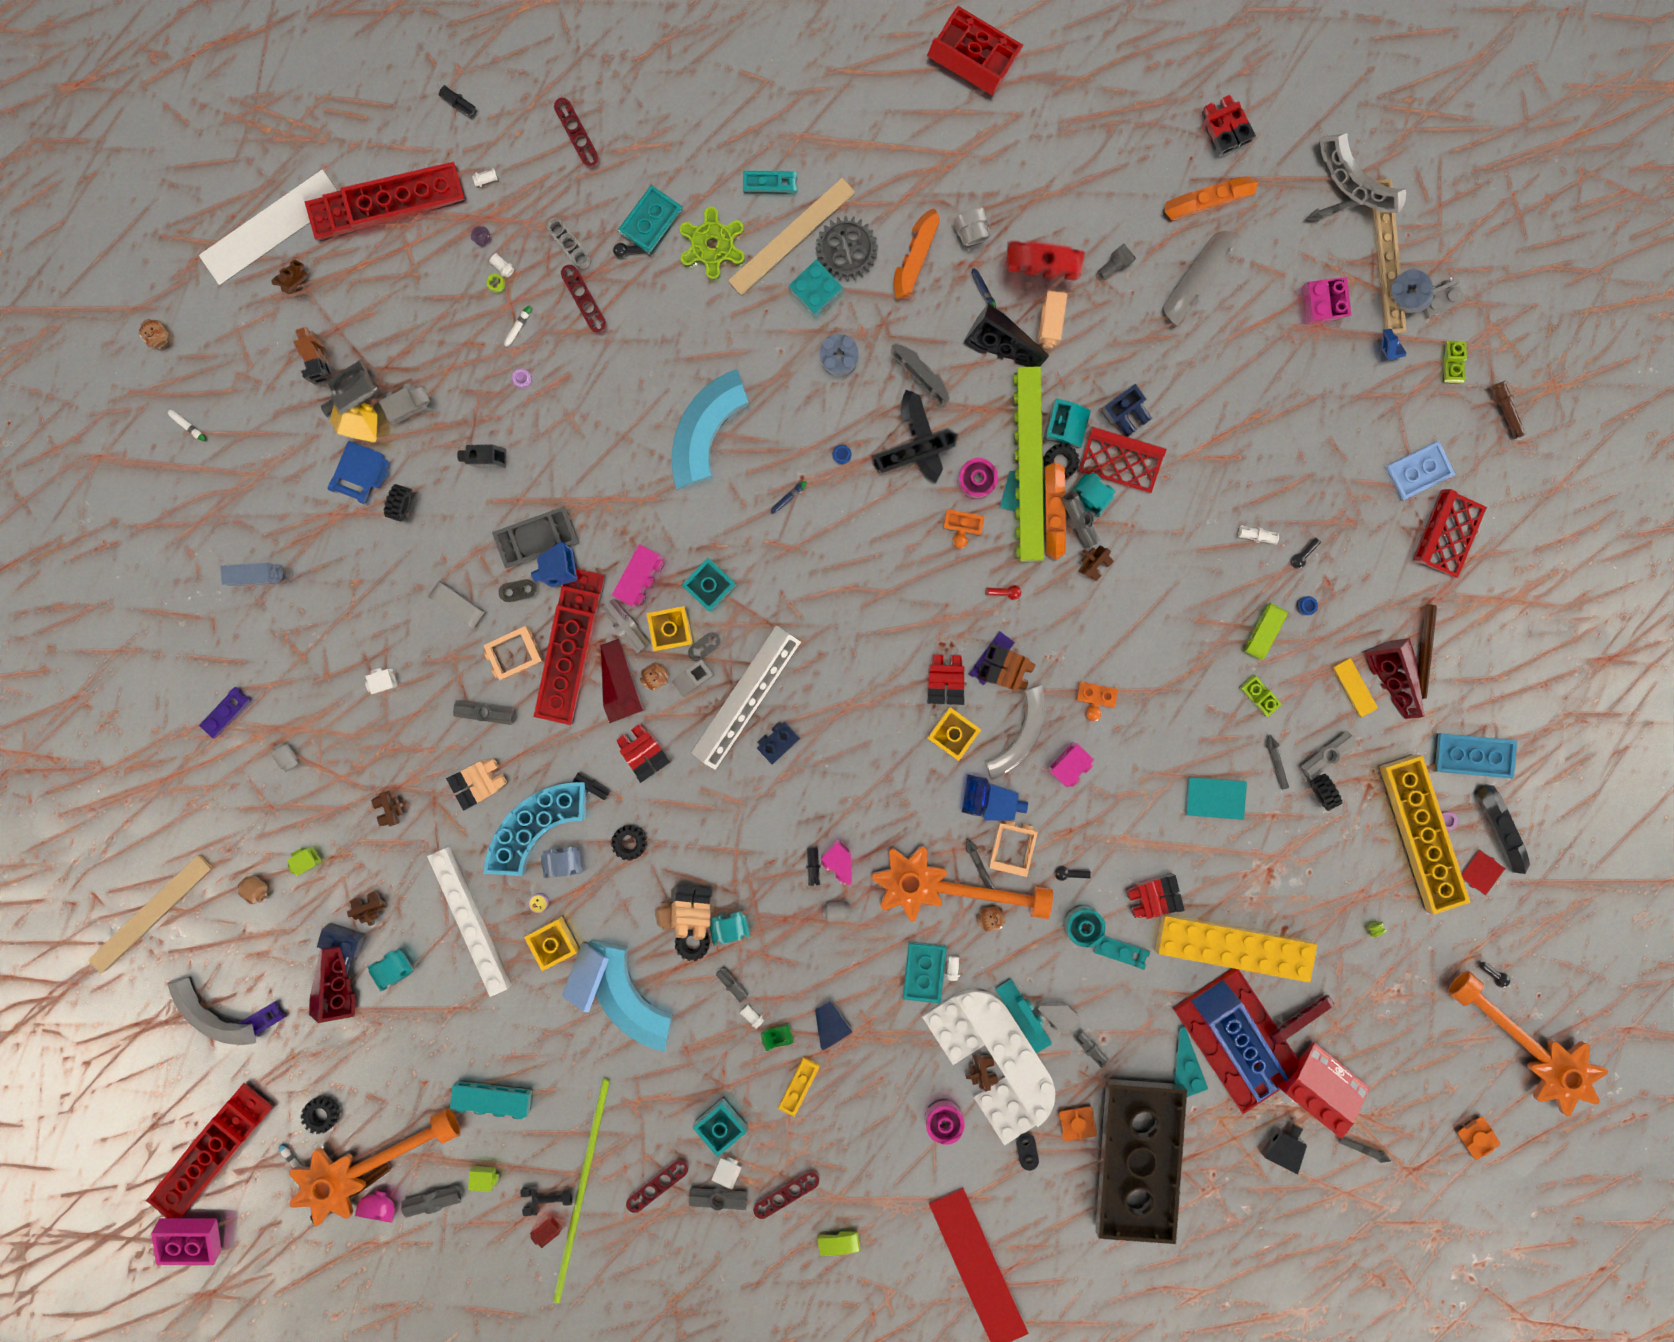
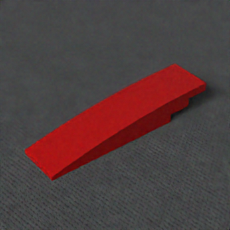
[304,162,465,241]
[533,568,606,725]
[146,1083,273,1218]
[929,1188,1029,1342]

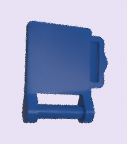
[328,441,390,504]

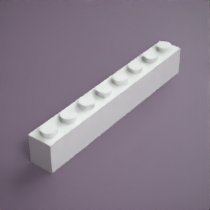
[691,625,801,770]
[427,846,512,997]

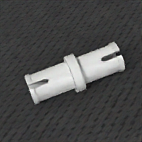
[1238,525,1279,545]

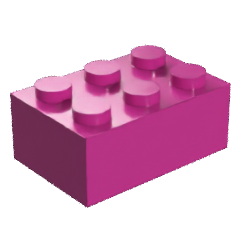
[612,544,664,607]
[151,1218,221,1265]

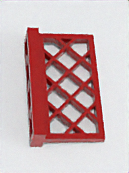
[1078,426,1167,493]
[1413,489,1487,578]

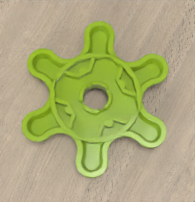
[679,206,745,279]

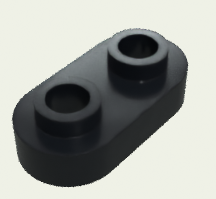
[1016,1131,1039,1171]

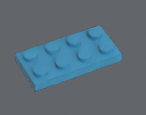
[1435,733,1517,779]

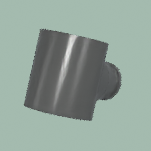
[1097,244,1136,280]

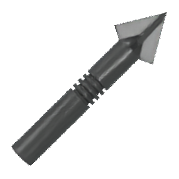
[1306,199,1359,222]
[1266,735,1289,789]
[966,838,994,889]
[1339,1137,1393,1164]

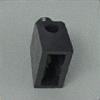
[457,444,506,468]
[1261,1123,1307,1175]

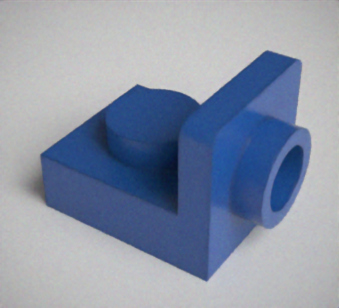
[1381,329,1406,360]

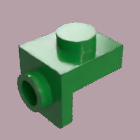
[761,1024,794,1051]

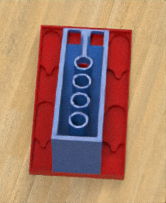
[1173,968,1299,1114]

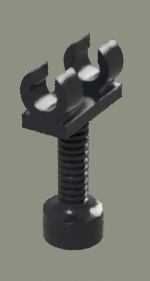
[520,1186,573,1216]

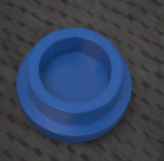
[832,445,852,464]
[1298,596,1318,615]

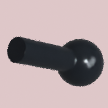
[613,243,646,258]
[1291,537,1321,569]
[1054,866,1091,881]
[1479,962,1510,988]

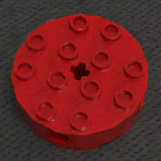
[1004,241,1085,281]

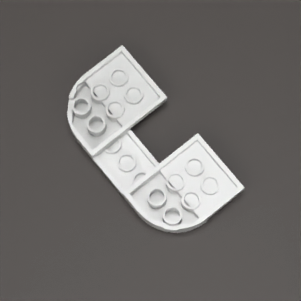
[922,989,1055,1146]

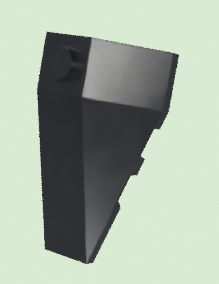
[964,304,1049,367]

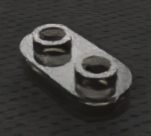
[499,579,538,602]

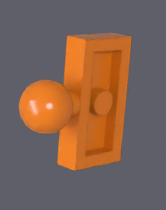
[943,509,985,549]
[1076,682,1118,721]

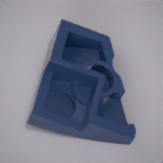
[815,998,852,1051]

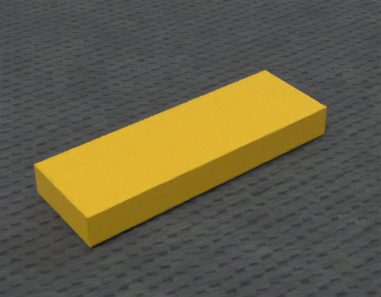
[1332,658,1378,718]
[777,1056,820,1117]

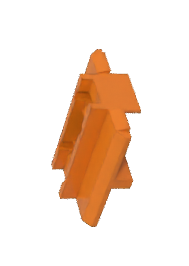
[1059,1106,1097,1142]
[1457,1116,1501,1160]

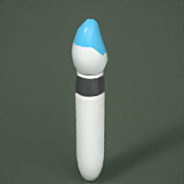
[279,1145,302,1168]

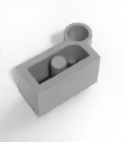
[379,383,430,424]

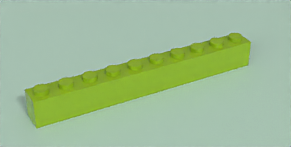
[1014,367,1044,562]

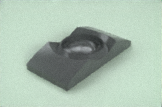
[891,343,950,407]
[327,359,374,415]
[492,506,578,569]

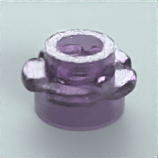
[471,226,490,245]

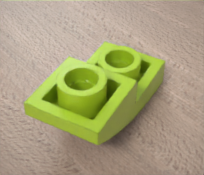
[1444,341,1467,383]
[1240,674,1282,717]
[817,1231,861,1256]

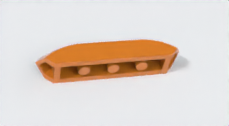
[1165,176,1259,220]
[894,208,940,299]
[1045,462,1066,560]

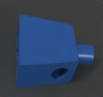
[531,542,577,587]
[982,783,1028,821]

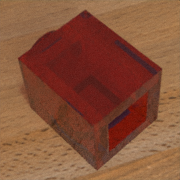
[530,1213,562,1249]

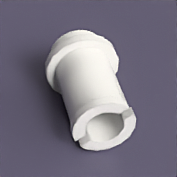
[472,168,498,187]
[489,253,514,278]
[945,956,960,981]
[740,1004,764,1029]

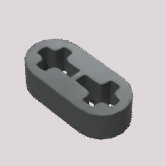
[688,632,721,661]

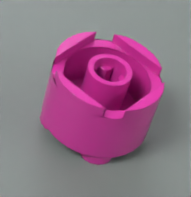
[958,458,998,499]
[925,1101,965,1145]

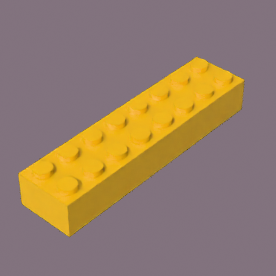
[1379,754,1471,915]
[1155,914,1317,983]

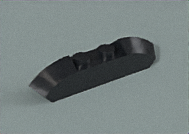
[901,390,943,483]
[872,428,958,473]
[1476,785,1530,874]

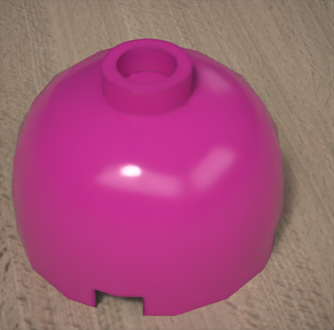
[355,1191,395,1223]

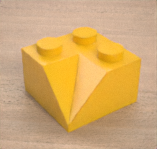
[329,403,377,443]
[646,606,693,651]
[927,707,981,761]
[524,916,580,971]

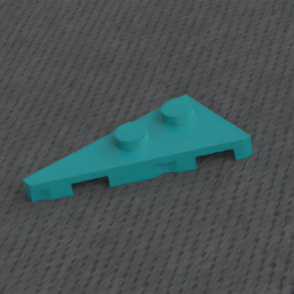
[1173,1025,1208,1097]

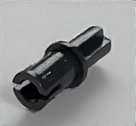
[438,85,476,116]
[572,772,610,800]
[806,847,821,886]

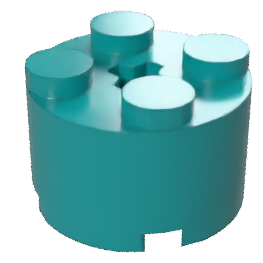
[1069,472,1116,517]
[1064,906,1106,948]
[709,911,751,946]
[367,949,414,992]

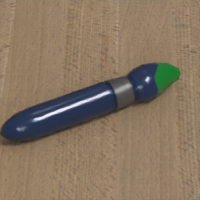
[972,268,996,308]
[771,481,807,514]

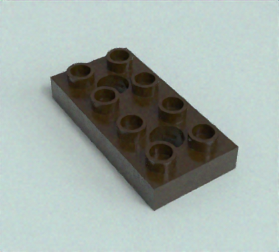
[1095,1079,1187,1244]

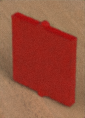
[1461,850,1506,895]

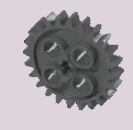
[815,216,878,280]

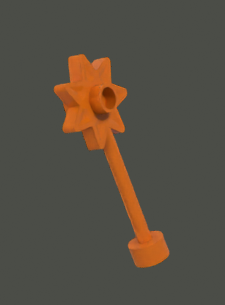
[872,846,1053,922]
[1448,971,1608,1116]
[289,1108,461,1226]

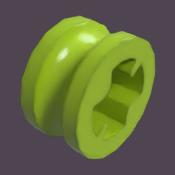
[486,273,505,292]
[1367,921,1387,937]

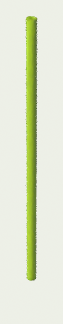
[553,1078,610,1303]

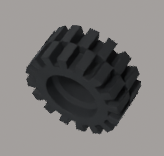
[1044,443,1080,478]
[384,484,412,522]
[1310,774,1343,811]
[611,825,647,861]
[675,929,710,961]
[301,1096,339,1134]

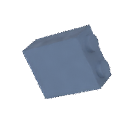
[220,563,283,587]

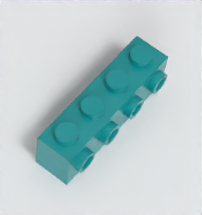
[450,1081,532,1119]

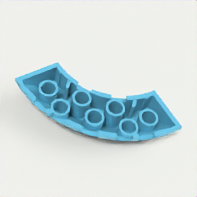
[672,369,749,490]
[483,782,587,876]
[590,940,673,1052]

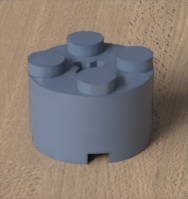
[1391,268,1434,313]
[820,334,858,376]
[541,847,582,878]

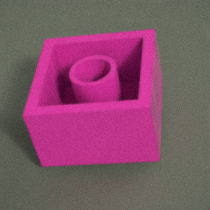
[1047,742,1094,788]

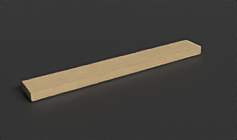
[728,178,855,296]
[1373,179,1407,334]
[88,855,213,974]

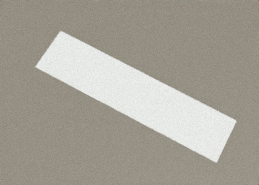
[199,169,337,285]

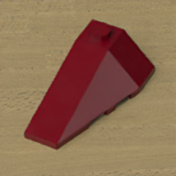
[601,638,646,723]
[1365,638,1425,719]
[309,946,356,1023]

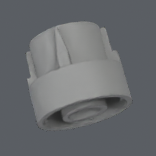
[953,208,990,246]

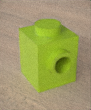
[287,846,322,877]
[468,1166,499,1192]

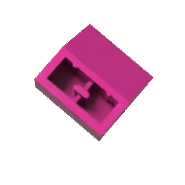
[1302,277,1352,324]
[821,838,852,885]

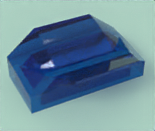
[962,774,991,816]

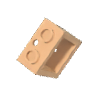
[1037,291,1068,349]
[483,626,544,680]
[988,820,1038,877]

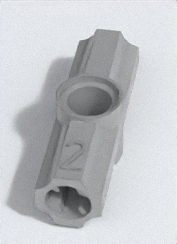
[601,598,650,653]
[1301,731,1358,780]

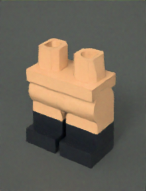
[446,758,507,811]
[671,885,712,940]

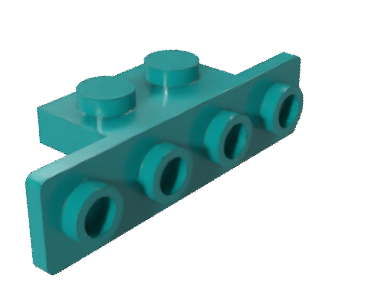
[996,979,1052,1053]

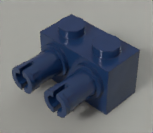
[1100,384,1153,437]
[757,721,800,765]
[317,923,365,973]

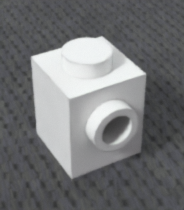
[365,668,398,694]
[712,1157,742,1189]

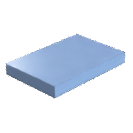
[1385,441,1455,501]
[562,943,609,1012]

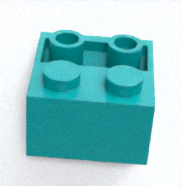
[1044,398,1091,448]

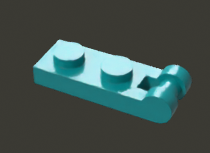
[743,171,797,193]
[1093,936,1151,970]

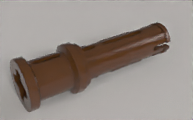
[1490,380,1526,439]

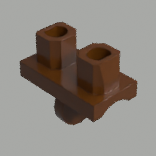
[271,259,308,294]
[1078,545,1114,581]
[371,791,406,827]
[347,891,387,926]
[965,1054,998,1092]

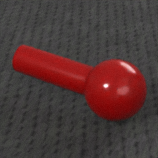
[985,585,1022,600]

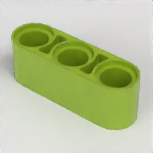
[1244,602,1288,660]

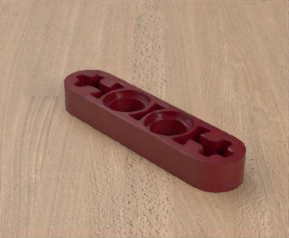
[554,98,600,168]
[561,264,607,334]
[1269,995,1335,1045]
[626,1158,689,1213]
[753,1170,819,1219]

